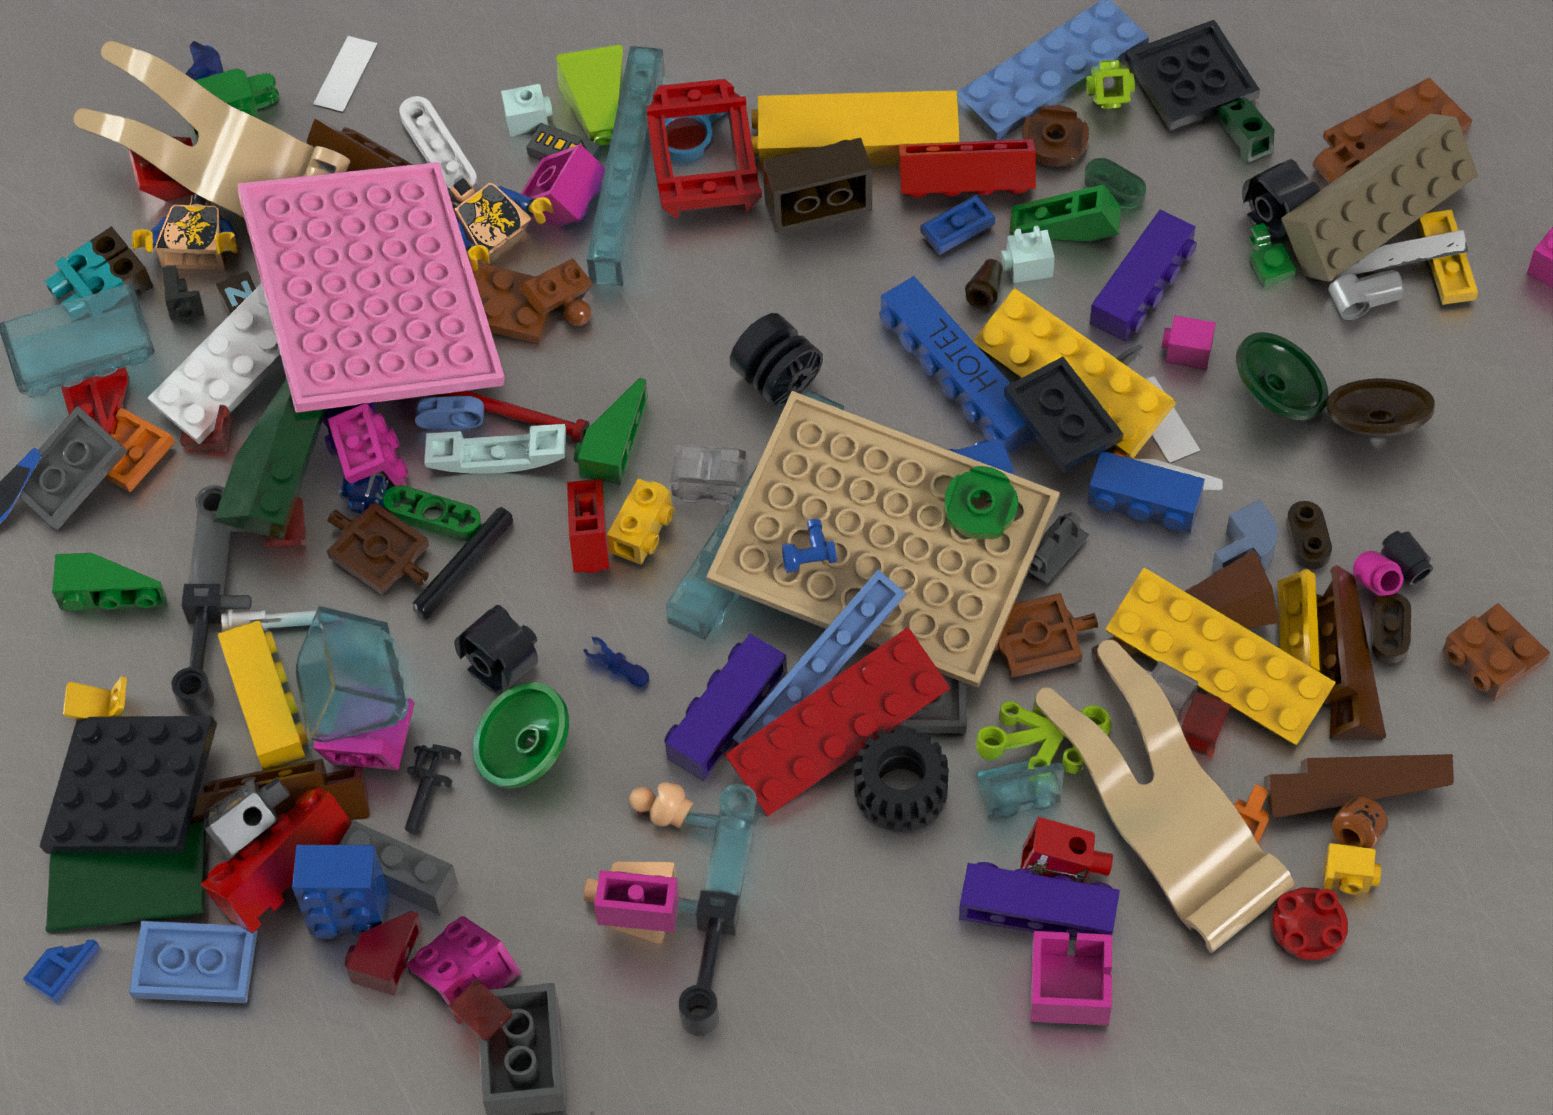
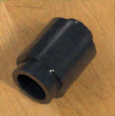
[1380,531,1433,586]

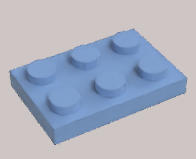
[129,921,258,1003]

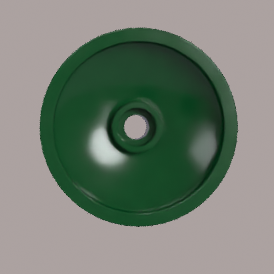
[1236,332,1329,420]

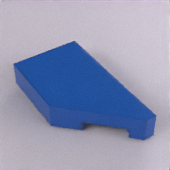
[23,939,100,1003]

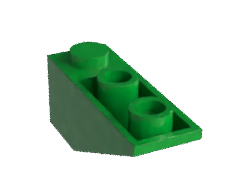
[52,553,168,611]

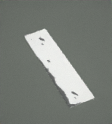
[1336,230,1468,278]

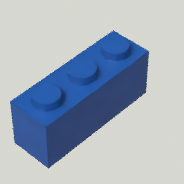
[1087,451,1205,532]

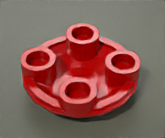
[1272,887,1348,960]

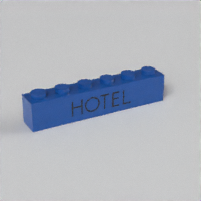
[879,276,1035,454]

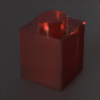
[1181,692,1231,758]

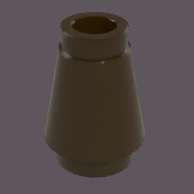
[965,259,1003,309]

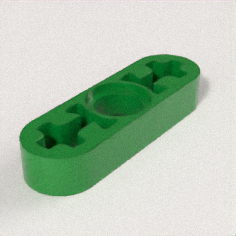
[383,485,482,541]

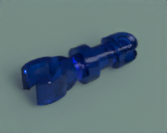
[583,637,649,687]

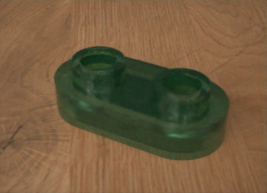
[1084,158,1146,209]

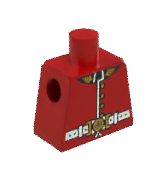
[1020,817,1113,883]

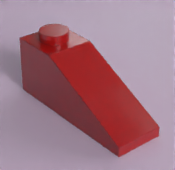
[567,479,609,573]

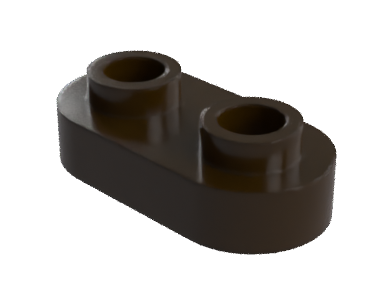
[1286,501,1332,569]
[1371,593,1411,663]

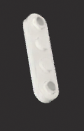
[399,96,478,199]

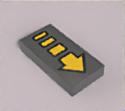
[526,123,601,159]

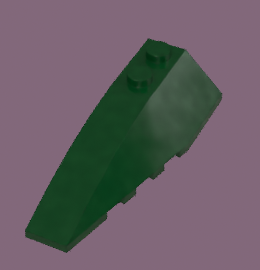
[214,378,327,541]

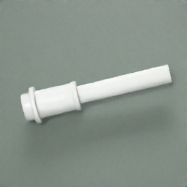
[221,609,340,633]

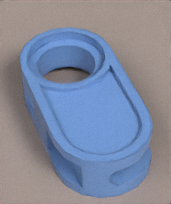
[415,396,484,430]

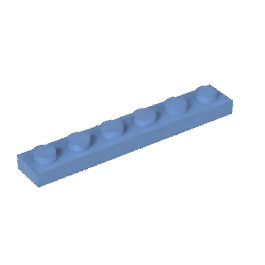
[732,569,907,744]

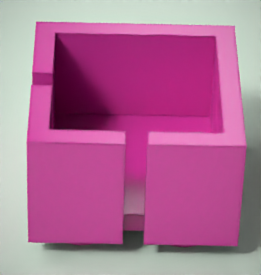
[1030,931,1112,1026]

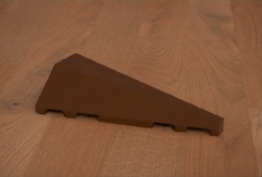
[1091,550,1279,662]

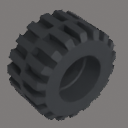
[854,727,949,832]

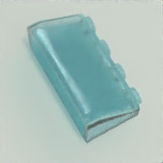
[0,283,155,398]
[296,606,409,743]

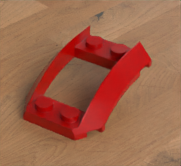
[646,79,762,220]

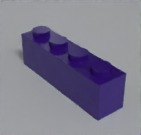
[1089,209,1197,342]
[664,634,787,782]
[959,862,1120,941]

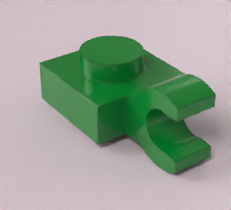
[1249,223,1296,287]

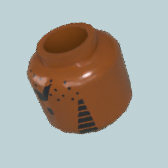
[1332,796,1388,849]

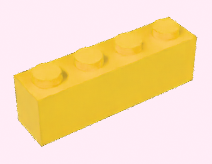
[217,620,309,770]

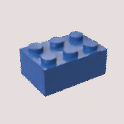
[292,845,390,939]

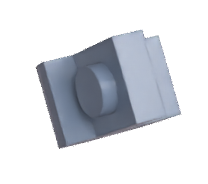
[1212,499,1278,574]

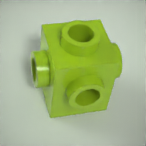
[1086,60,1135,109]

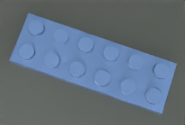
[957,0,1149,141]

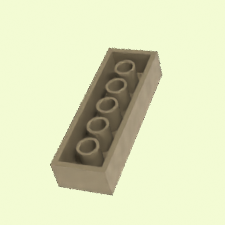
[1281,114,1478,282]

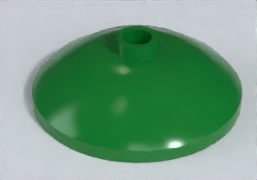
[473,682,569,789]

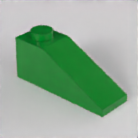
[1009,184,1121,242]
[574,378,648,485]

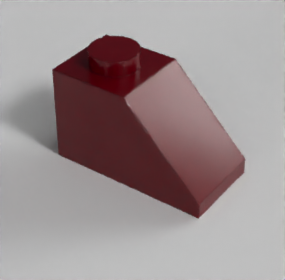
[344,911,423,996]

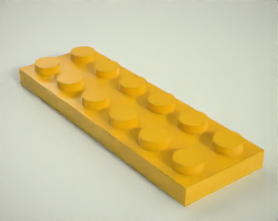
[973,288,1176,458]
[1105,567,1336,747]

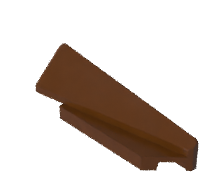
[1316,565,1386,740]
[1264,754,1454,818]

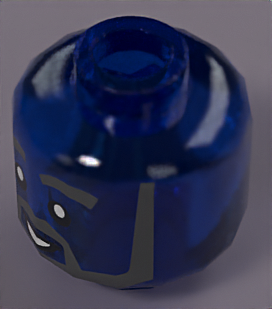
[338,471,388,514]

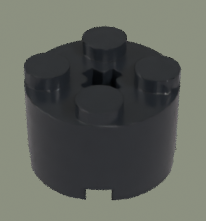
[1242,159,1321,240]
[454,605,538,693]

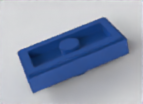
[920,195,996,255]

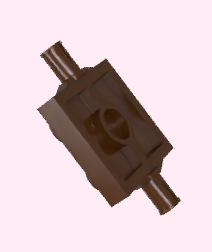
[327,502,429,595]

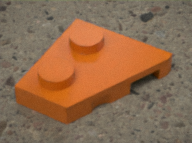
[104,407,175,492]

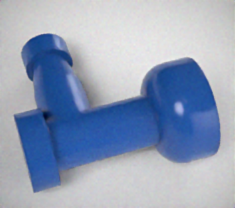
[782,519,837,574]

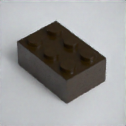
[763,137,872,233]

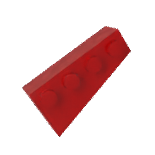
[201,787,352,934]

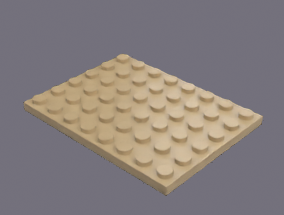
[706,391,1060,688]

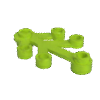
[976,698,1112,781]

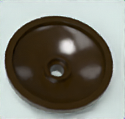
[1327,378,1435,439]

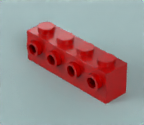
[899,139,1036,197]

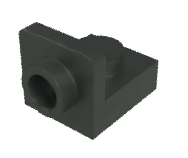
[162,265,204,320]

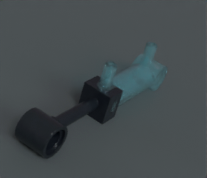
[677,783,758,1036]

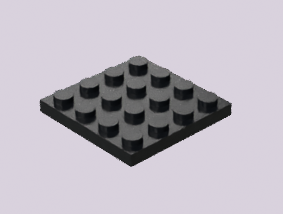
[39,716,217,854]

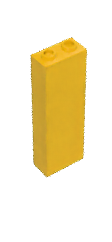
[751,90,960,169]

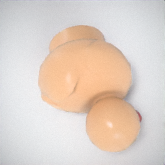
[629,782,694,828]

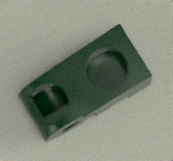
[1218,97,1275,163]

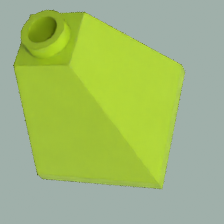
[556,44,624,146]

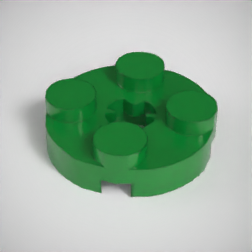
[944,466,1018,539]

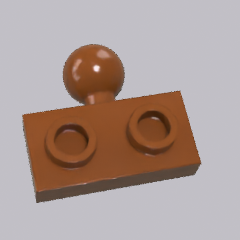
[520,258,593,327]

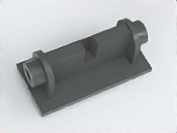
[1028,512,1089,585]

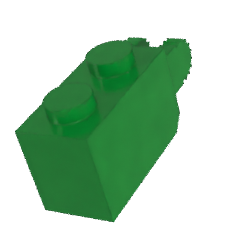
[193,68,279,135]

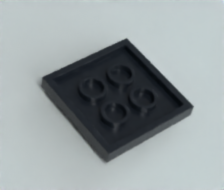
[1125,20,1260,131]

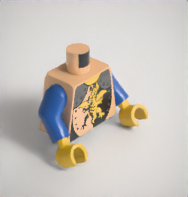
[449,178,554,271]
[132,194,239,270]

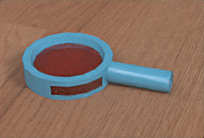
[665,112,727,162]

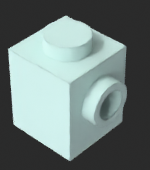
[501,84,553,137]

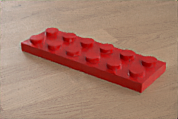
[724,627,950,816]

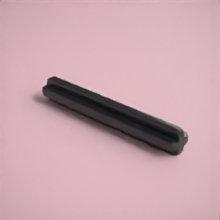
[412,507,513,619]

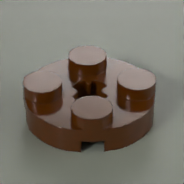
[1022,105,1089,167]

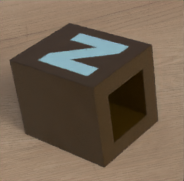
[216,271,256,316]

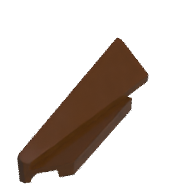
[307,118,413,172]
[191,758,370,823]

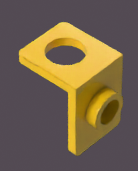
[63,676,127,720]

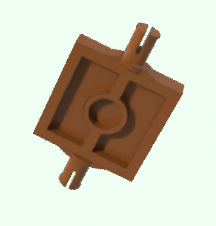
[994,593,1098,678]

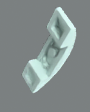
[424,424,566,474]

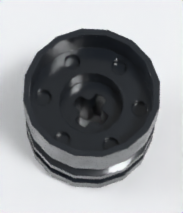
[729,313,823,407]

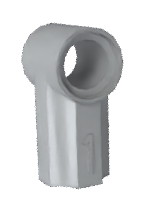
[1329,269,1404,320]

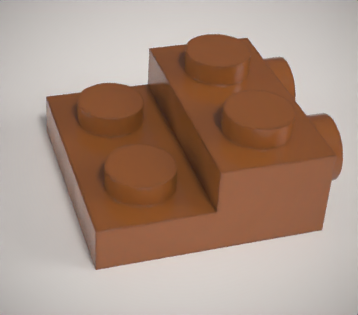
[1443,603,1550,700]

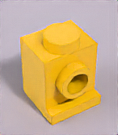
[1322,843,1381,894]

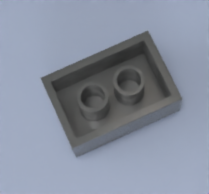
[476,983,567,1115]

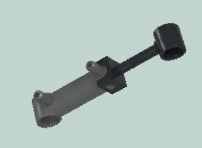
[171,485,252,716]

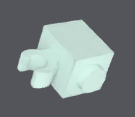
[1001,226,1055,283]

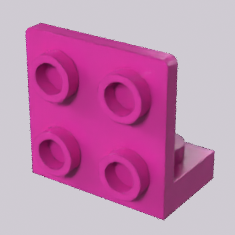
[328,403,409,486]
[313,693,414,770]
[406,916,522,1023]

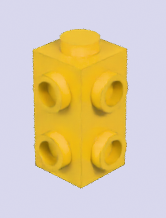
[607,478,675,565]

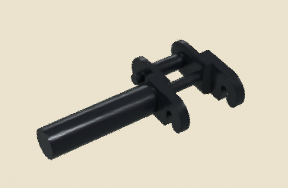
[405,744,462,834]

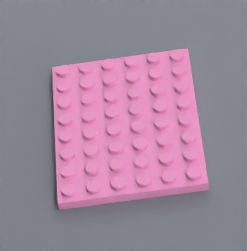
[238,162,505,413]

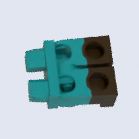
[44,226,154,322]

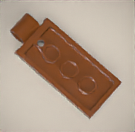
[1313,78,1473,184]
[472,263,550,344]

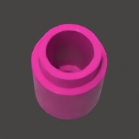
[1353,551,1403,596]

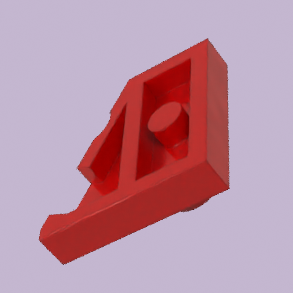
[61,367,129,434]

